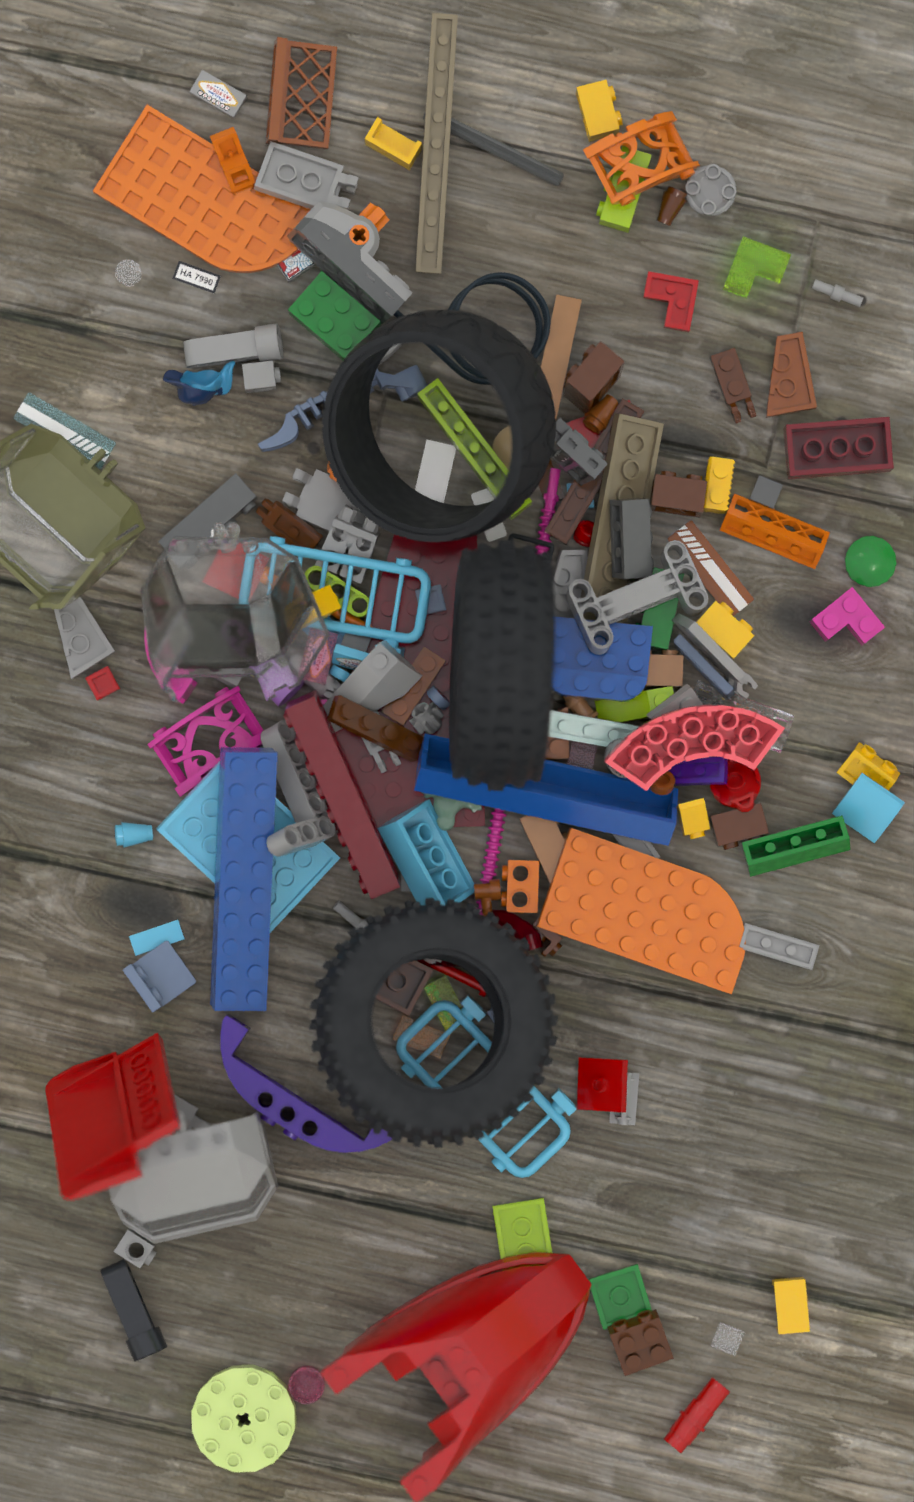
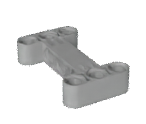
[566,540,708,655]

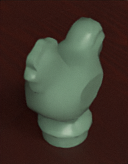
[421,792,482,831]

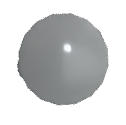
[685,164,737,216]

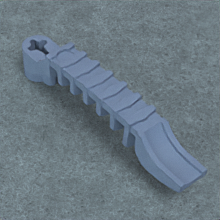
[258,365,428,452]

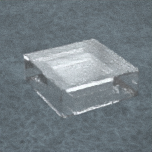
[710,1321,745,1356]

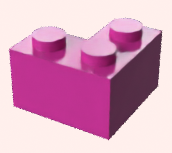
[810,587,885,646]

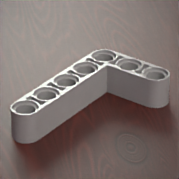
[261,720,336,857]

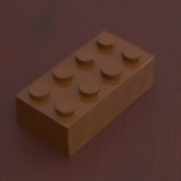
[564,341,625,414]

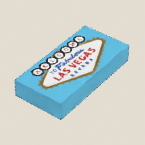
[332,644,369,670]

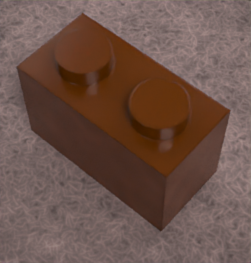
[709,803,769,850]

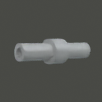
[812,279,863,307]

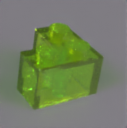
[723,236,791,298]

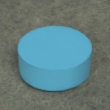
[329,664,351,682]

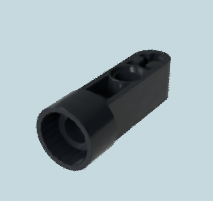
[100,1259,168,1362]

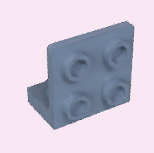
[123,941,196,1013]

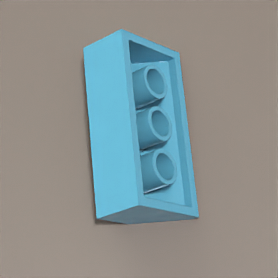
[377,799,474,905]

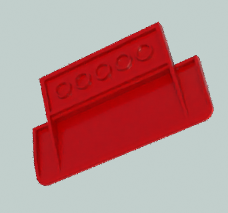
[45,1032,180,1200]

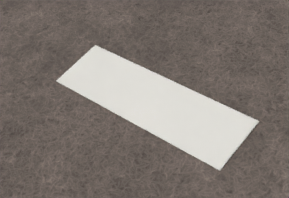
[415,440,456,503]

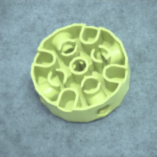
[191,1364,296,1472]

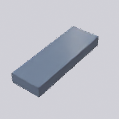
[674,634,735,700]

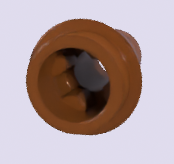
[583,394,619,434]

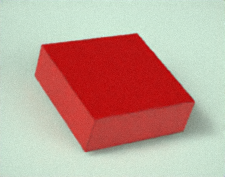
[85,666,120,701]

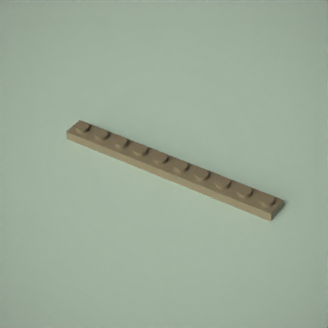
[415,13,458,274]

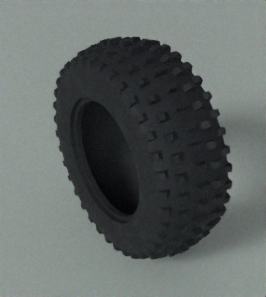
[449,540,555,791]
[309,898,558,1148]

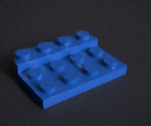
[552,617,653,702]

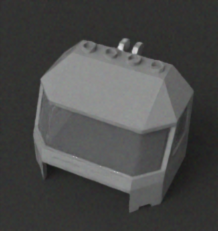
[109,1110,278,1244]

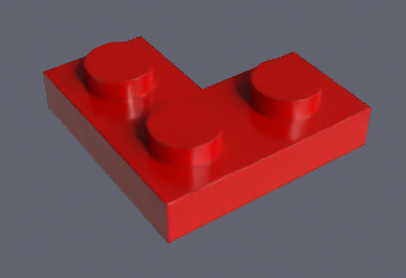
[643,271,699,332]

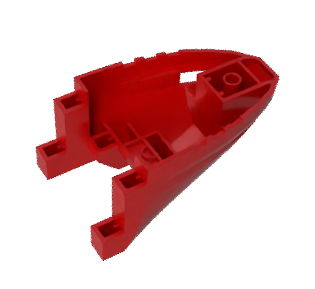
[320,1251,591,1502]

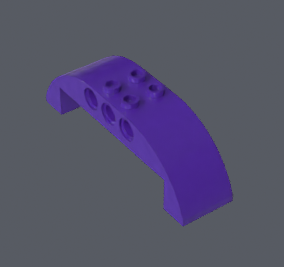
[220,1014,392,1153]

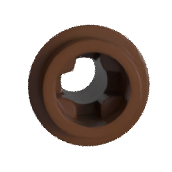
[657,186,687,226]

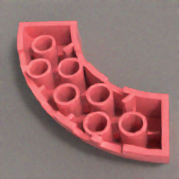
[604,705,785,791]

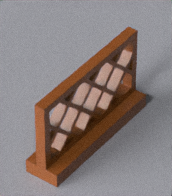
[265,37,337,149]

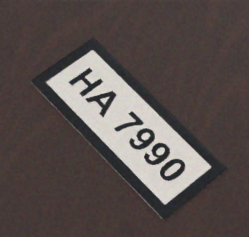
[172,261,221,294]

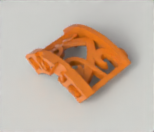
[583,111,700,206]

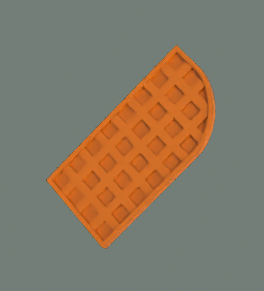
[93,105,311,273]
[536,828,746,994]

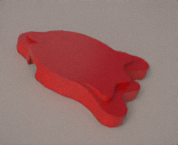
[709,756,761,812]

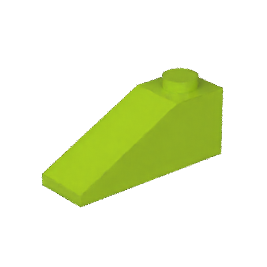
[595,686,674,723]

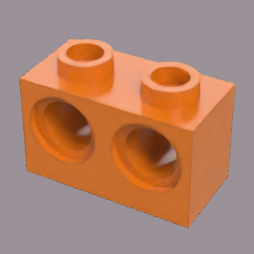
[501,860,539,913]

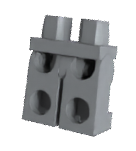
[315,504,381,584]

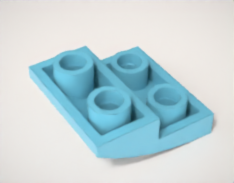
[832,773,905,843]

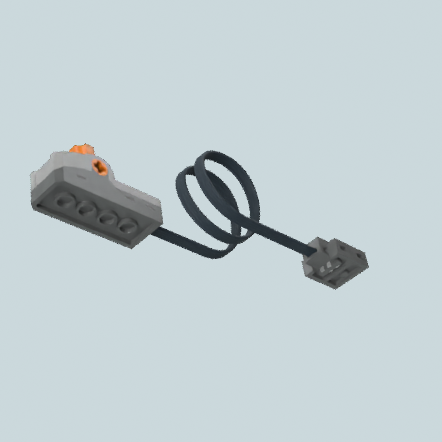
[287,201,608,486]

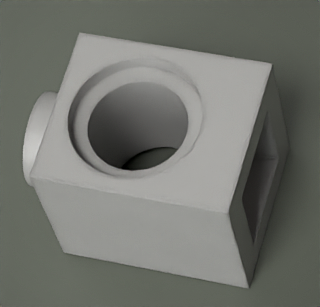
[242,361,281,393]
[114,1228,157,1268]

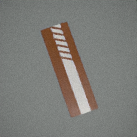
[668,520,754,616]

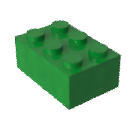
[288,271,381,361]

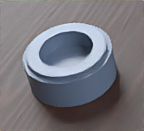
[427,685,449,710]

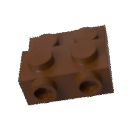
[607,1309,674,1376]

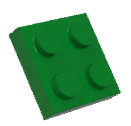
[588,1264,652,1330]

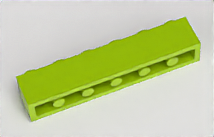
[417,378,532,520]

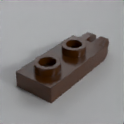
[256,498,323,549]

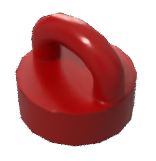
[573,520,594,547]

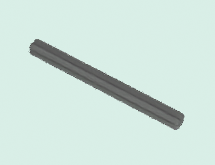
[423,113,564,186]

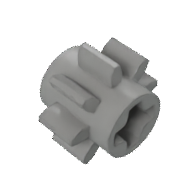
[410,702,444,734]

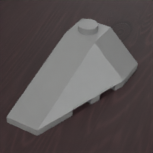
[323,640,423,732]

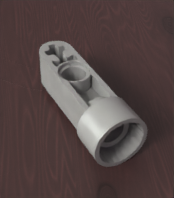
[183,323,283,368]

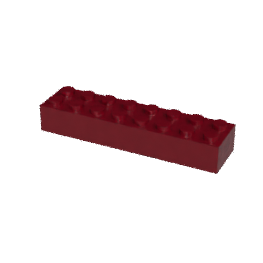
[283,690,401,900]

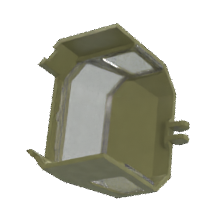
[0,423,146,609]

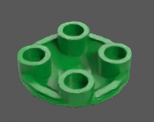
[845,536,896,587]

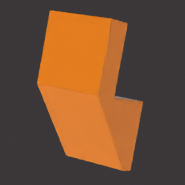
[210,127,255,193]

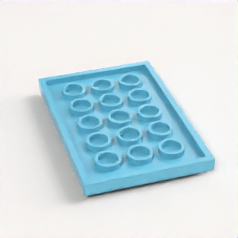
[156,761,340,933]

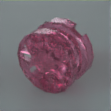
[288,1365,325,1404]

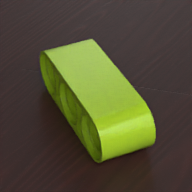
[304,566,369,619]

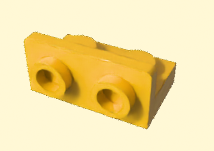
[836,742,900,791]

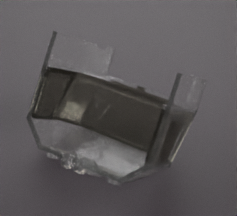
[140,523,330,703]

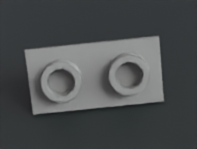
[609,1072,640,1125]

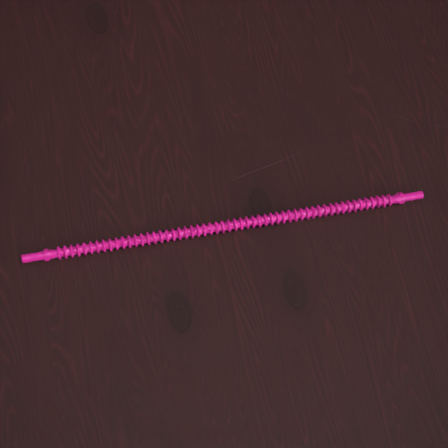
[476,468,561,915]

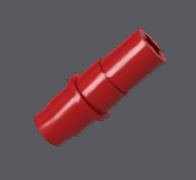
[663,1378,730,1454]

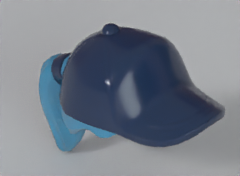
[163,361,235,406]

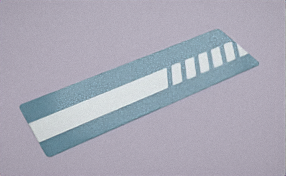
[14,393,116,469]

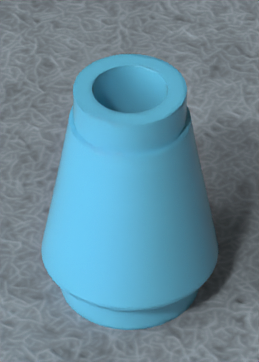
[115,822,153,848]

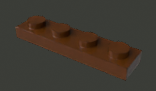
[327,695,424,762]

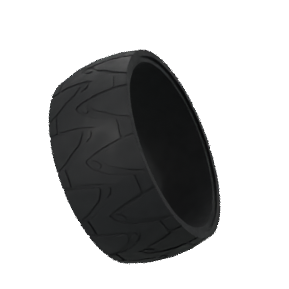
[322,309,556,542]

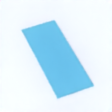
[129,920,184,956]

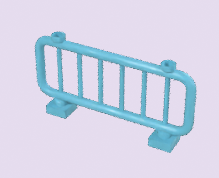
[238,536,431,657]
[396,994,577,1178]

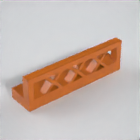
[719,493,830,569]

